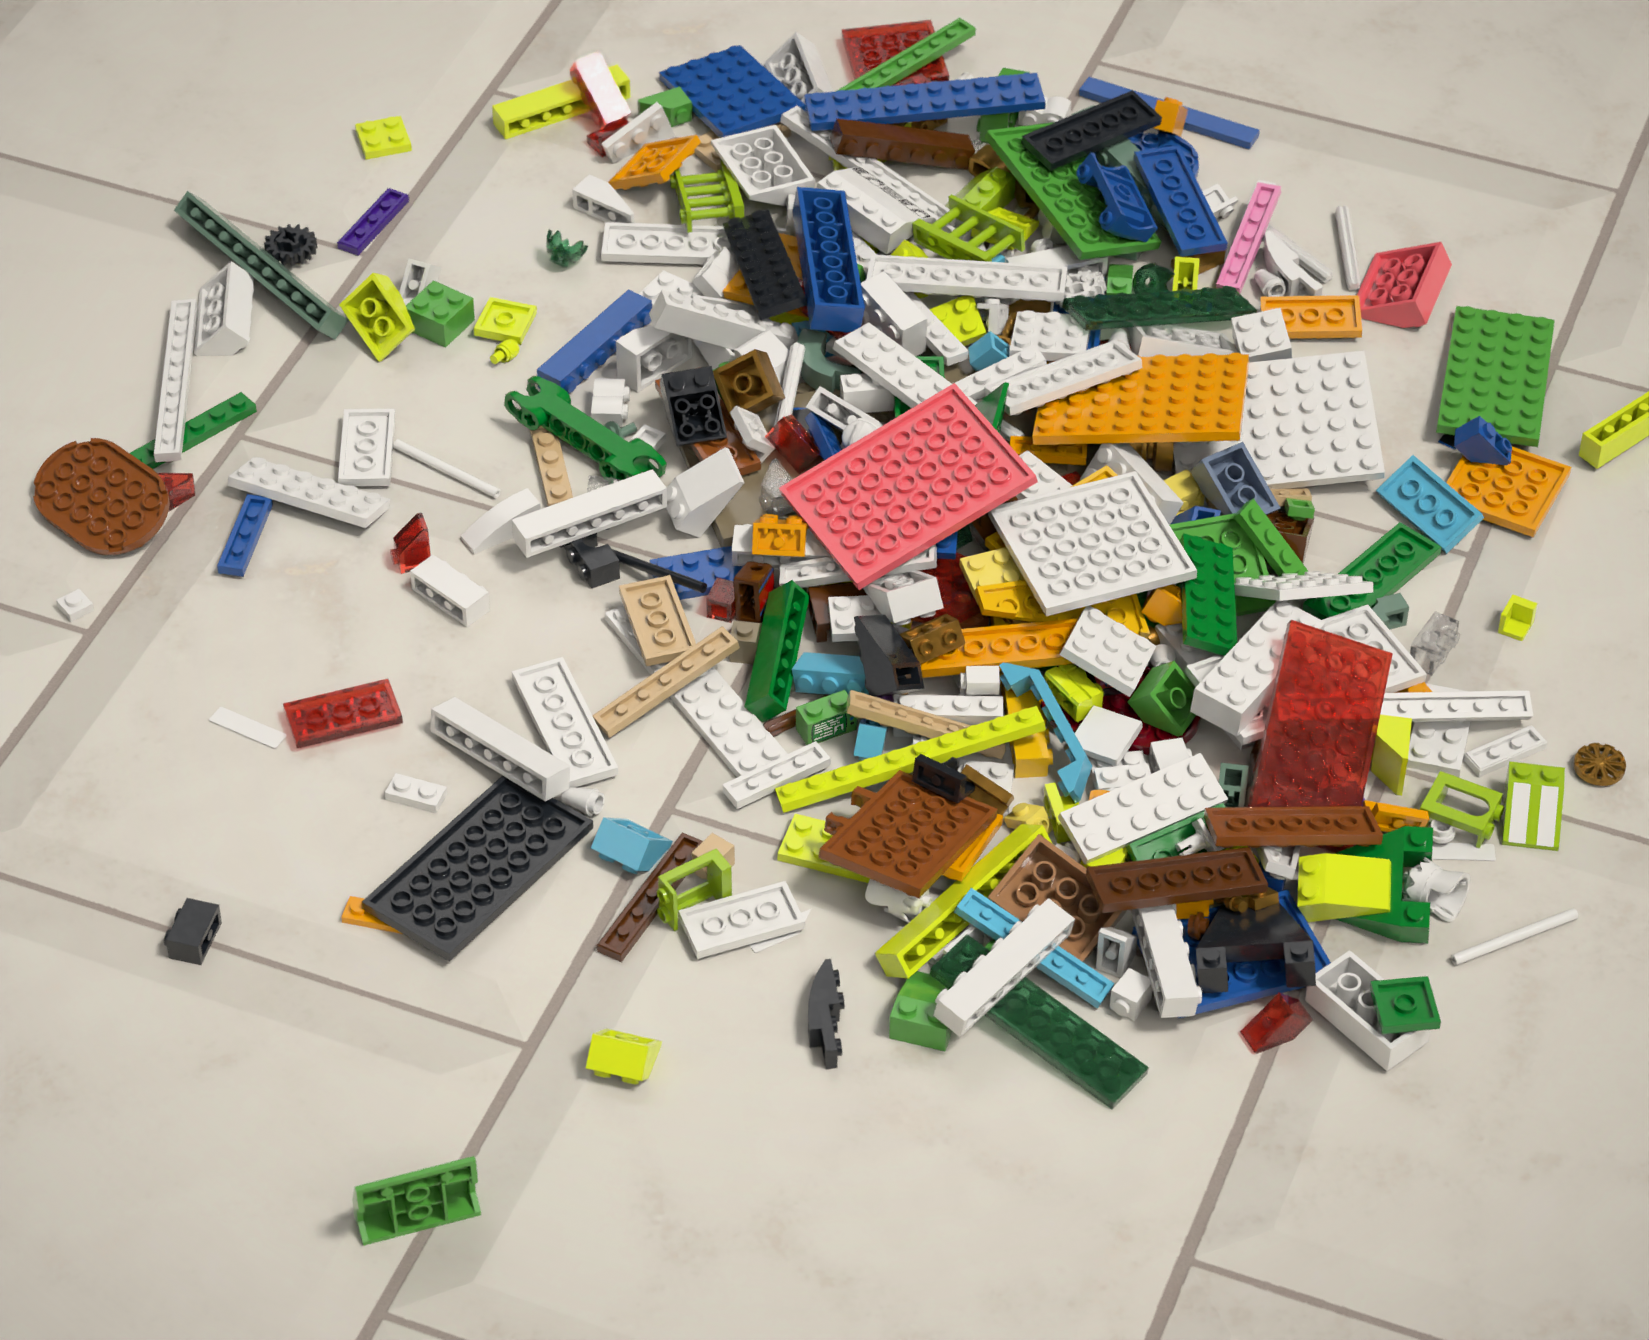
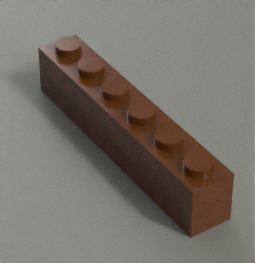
[830,118,976,170]

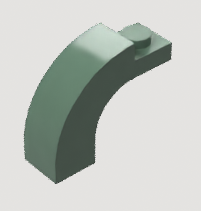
[797,328,862,394]

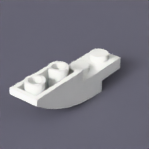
[1263,231,1323,296]

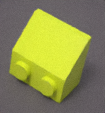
[1367,714,1412,796]
[586,1028,662,1084]

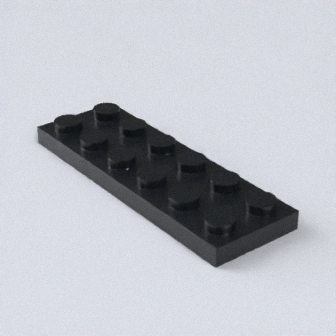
[1021,90,1162,171]

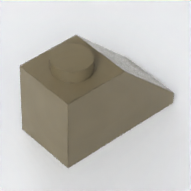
[729,620,762,664]

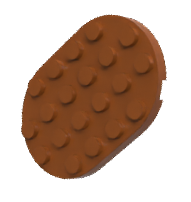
[33,438,170,555]

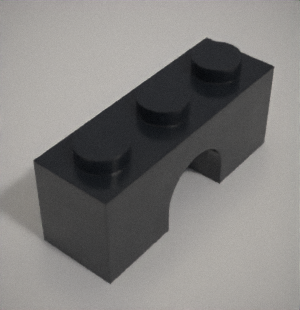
[559,533,620,589]

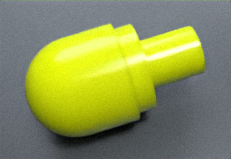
[490,339,520,364]

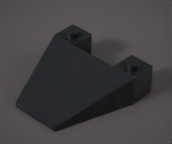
[1196,903,1316,994]

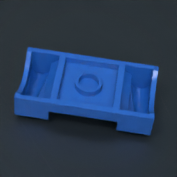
[1076,152,1158,242]

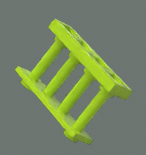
[670,160,744,233]
[912,194,1025,262]

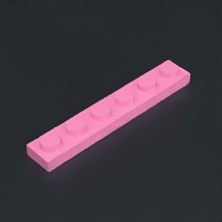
[1216,182,1281,295]

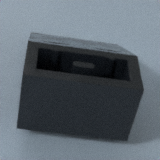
[660,366,727,446]
[854,615,925,697]

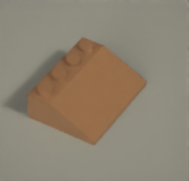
[988,834,1127,962]

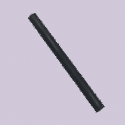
[612,549,707,593]

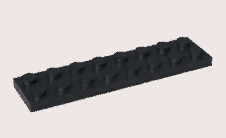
[723,209,808,320]

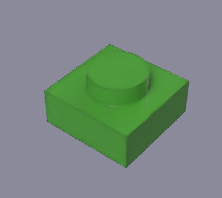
[1284,498,1315,521]

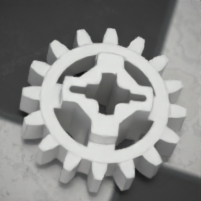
[1055,270,1107,309]

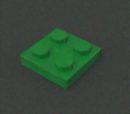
[1370,976,1441,1034]

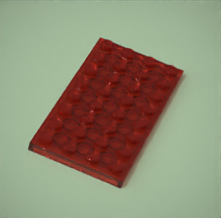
[1248,620,1393,853]

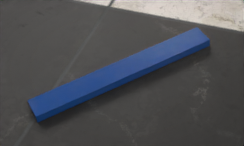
[1079,76,1260,149]

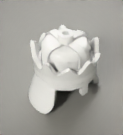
[1402,857,1470,922]
[865,879,932,923]

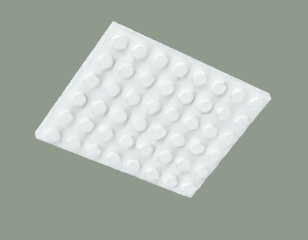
[1173,351,1385,497]

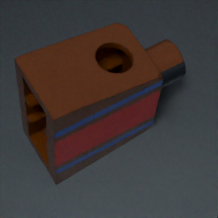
[733,561,774,623]

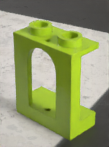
[1420,771,1504,848]
[657,848,732,932]

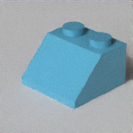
[591,817,673,874]

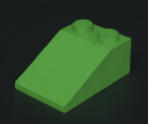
[889,971,955,1052]

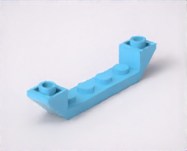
[999,662,1092,804]

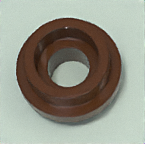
[1188,912,1209,941]

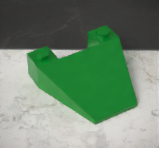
[1334,826,1433,944]

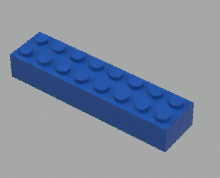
[792,187,865,333]

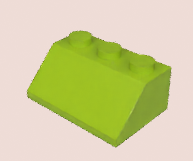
[945,167,1016,212]

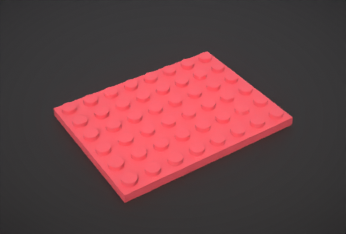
[779,383,1038,590]

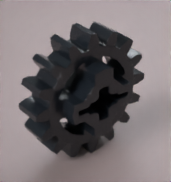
[264,224,318,267]

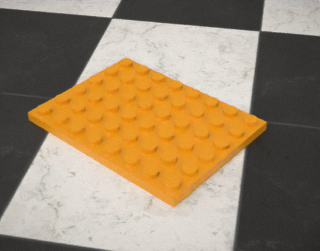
[1032,353,1249,445]

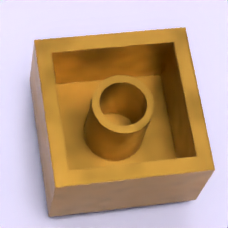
[713,349,785,417]

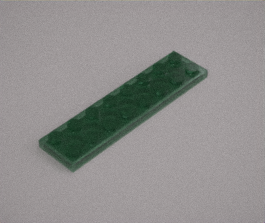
[1062,286,1257,330]
[930,934,1149,1109]

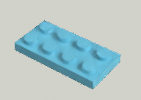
[1376,455,1484,554]

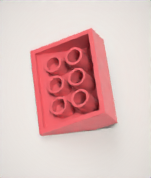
[1357,242,1452,328]

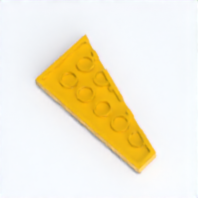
[975,580,1150,639]

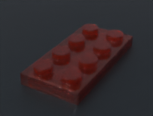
[283,678,403,749]

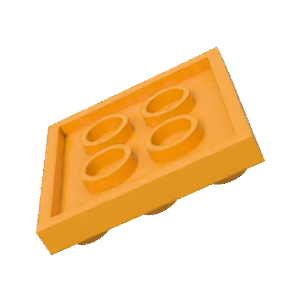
[608,134,701,190]

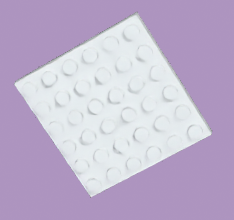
[988,471,1197,616]

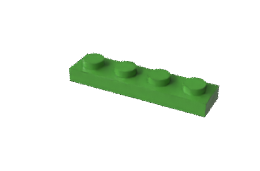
[1233,498,1308,577]

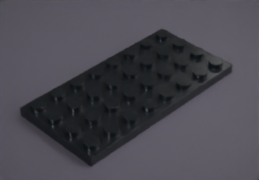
[362,775,593,962]

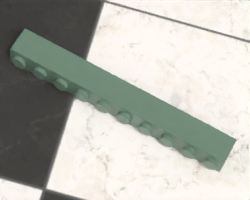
[174,191,349,340]

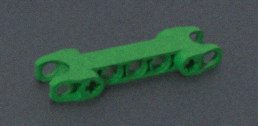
[504,376,667,484]

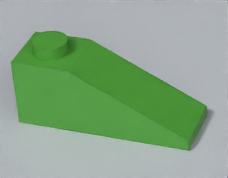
[1105,264,1134,317]

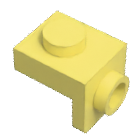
[1003,803,1053,834]

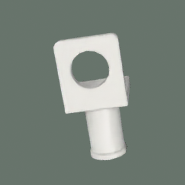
[1175,818,1224,856]

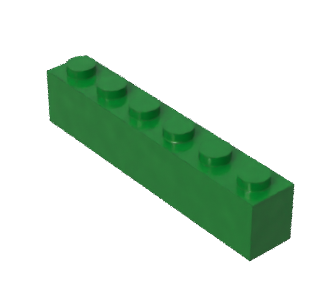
[745,580,810,723]

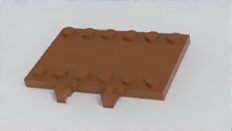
[819,770,998,898]

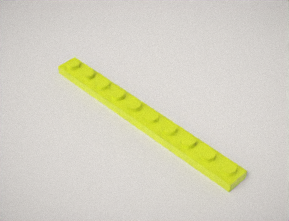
[775,706,1046,813]

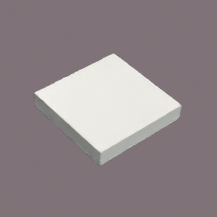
[1068,705,1143,766]

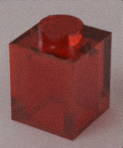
[706,578,736,623]

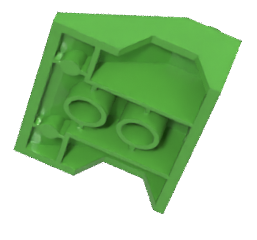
[352,1156,481,1246]

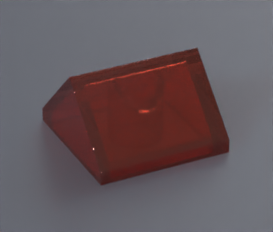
[765,414,821,474]

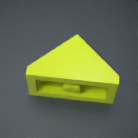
[1171,257,1200,308]

